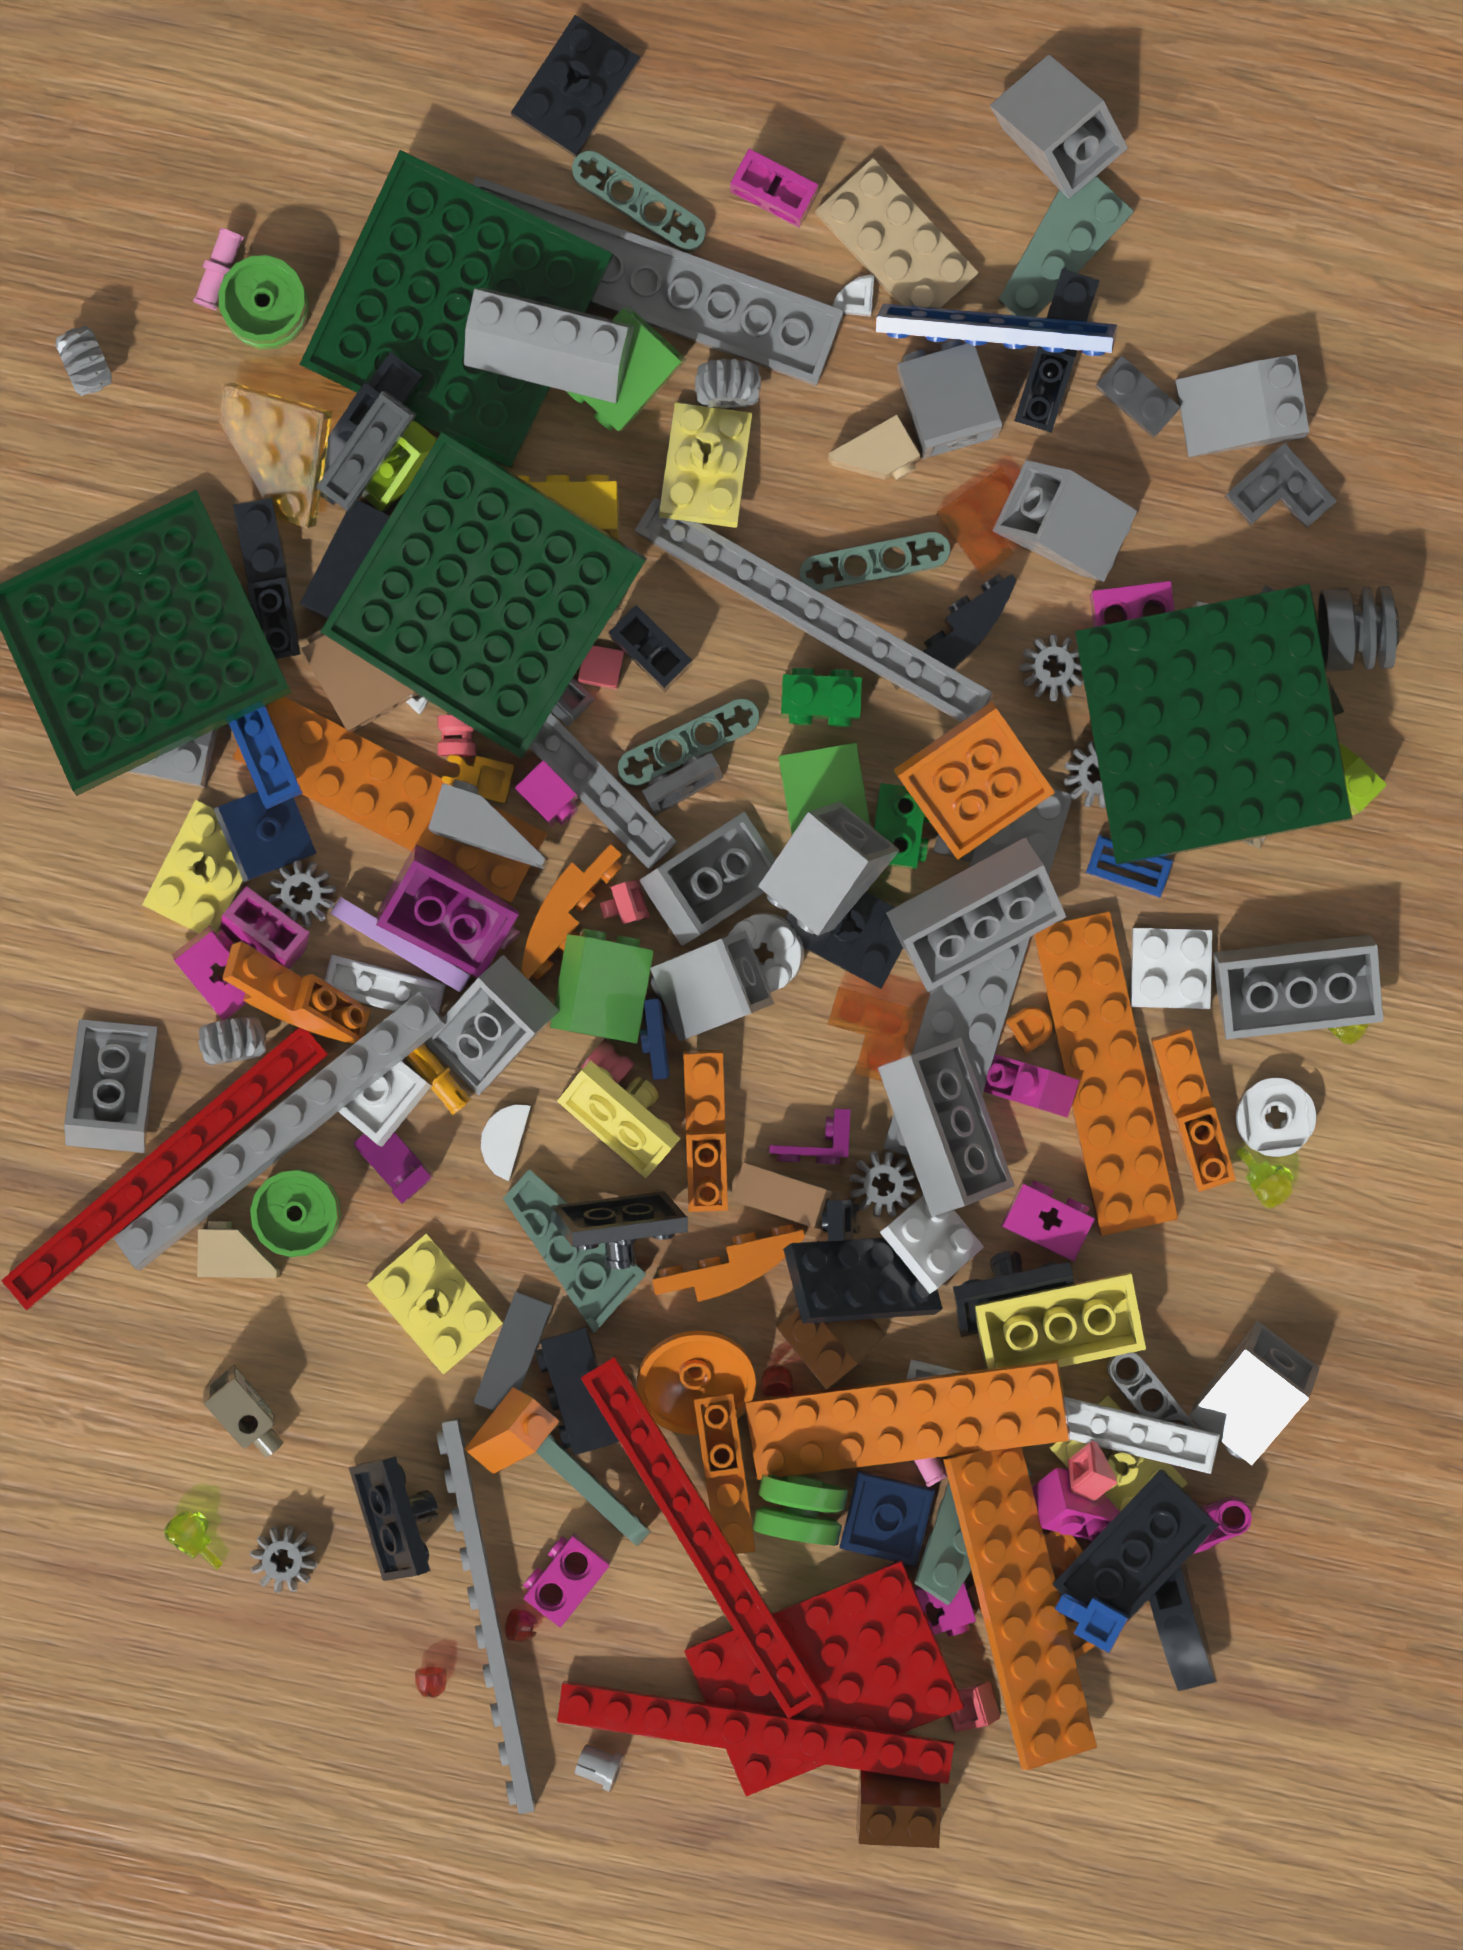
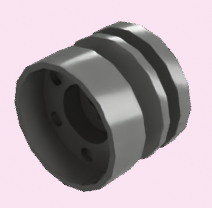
[1318,586,1399,672]

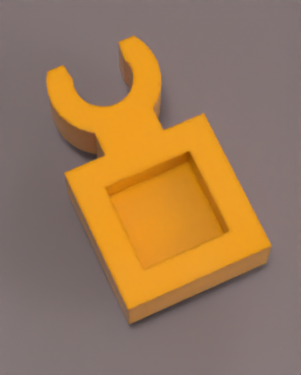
[442,755,515,804]

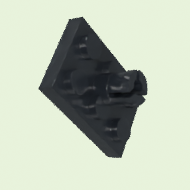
[511,15,641,158]
[785,892,903,989]
[551,1191,688,1269]
[953,1251,1074,1337]
[349,1456,438,1581]

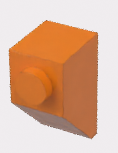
[464,1387,559,1474]

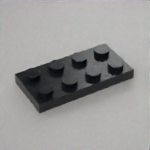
[783,1238,943,1324]
[1052,1469,1220,1625]

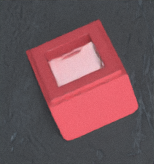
[578,646,624,690]
[1068,1441,1117,1501]
[949,1681,1000,1732]

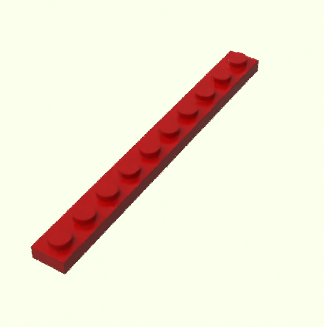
[1,1028,329,1311]
[581,1356,823,1719]
[557,1681,955,1784]

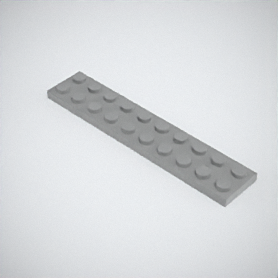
[472,176,844,386]
[883,789,1072,1156]

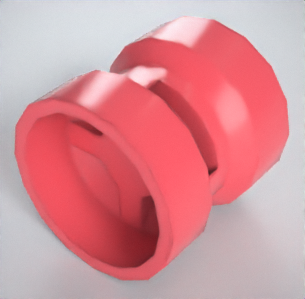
[437,715,477,757]
[580,1038,635,1084]

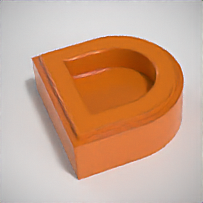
[1005,1007,1052,1054]

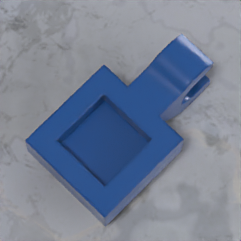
[1055,1592,1129,1653]

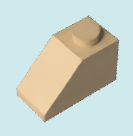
[828,415,920,481]
[197,1221,280,1278]

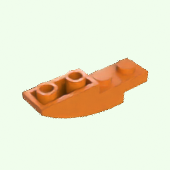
[521,844,623,981]
[222,941,371,1044]
[1151,1027,1236,1192]
[683,1050,728,1212]
[652,1223,805,1302]
[694,1394,756,1554]

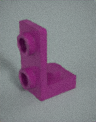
[769,1109,851,1164]
[354,1132,434,1204]

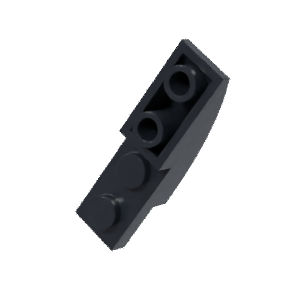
[1014,268,1100,433]
[302,352,424,506]
[233,497,301,659]
[891,574,1016,690]
[1149,1563,1217,1692]

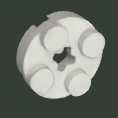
[727,913,804,992]
[1236,1078,1316,1157]

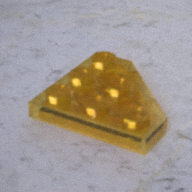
[219,383,332,528]

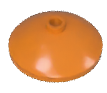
[637,1331,756,1435]

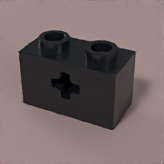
[608,605,693,692]

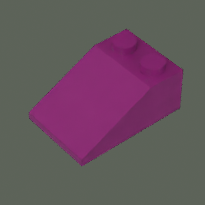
[376,844,519,978]

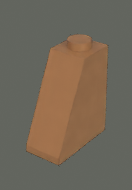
[301,630,419,733]
[731,1162,856,1230]

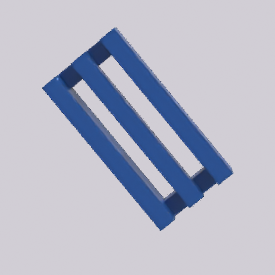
[1085,835,1173,898]

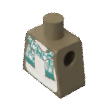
[203,1365,284,1457]

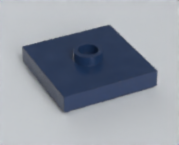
[213,791,317,882]
[640,999,670,1080]
[839,1470,935,1567]

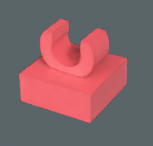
[600,880,650,924]

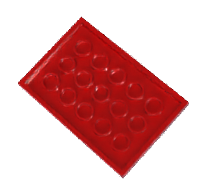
[684,1559,965,1797]

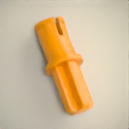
[405,1044,471,1115]

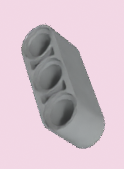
[1107,1352,1195,1428]

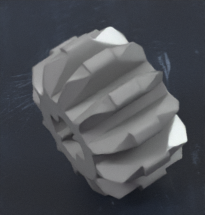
[55,325,112,396]
[695,358,761,409]
[1019,634,1083,702]
[1064,742,1106,808]
[269,860,336,927]
[198,1016,266,1065]
[850,1151,916,1218]
[250,1525,318,1593]

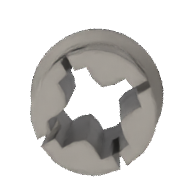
[574,1744,624,1792]

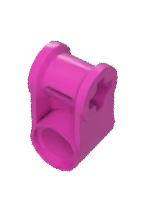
[1193,1496,1252,1554]

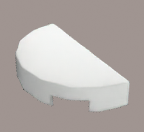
[481,1104,531,1181]

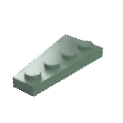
[998,176,1134,317]
[503,1169,647,1333]
[915,1469,1032,1605]

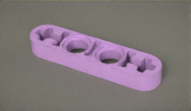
[330,896,471,993]

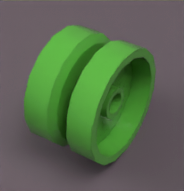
[218,255,309,350]
[250,1169,342,1257]
[753,1474,848,1546]

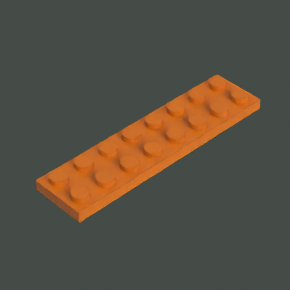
[232,697,548,904]
[1033,911,1178,1236]
[745,1360,1070,1480]
[943,1447,1097,1770]

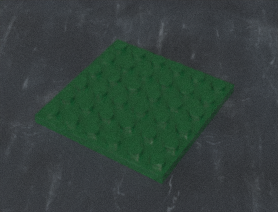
[299,150,614,468]
[320,430,647,759]
[0,490,292,796]
[1075,584,1353,865]

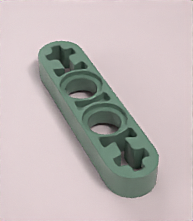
[572,151,706,253]
[800,532,950,592]
[618,699,759,786]
[536,1434,651,1546]

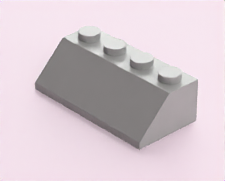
[464,287,635,403]
[886,838,1066,992]
[1213,934,1383,1040]
[878,1037,1015,1217]

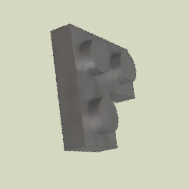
[1224,443,1337,529]

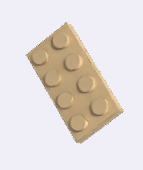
[815,158,979,309]

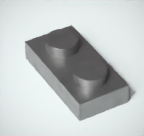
[1095,356,1181,438]
[642,752,724,816]

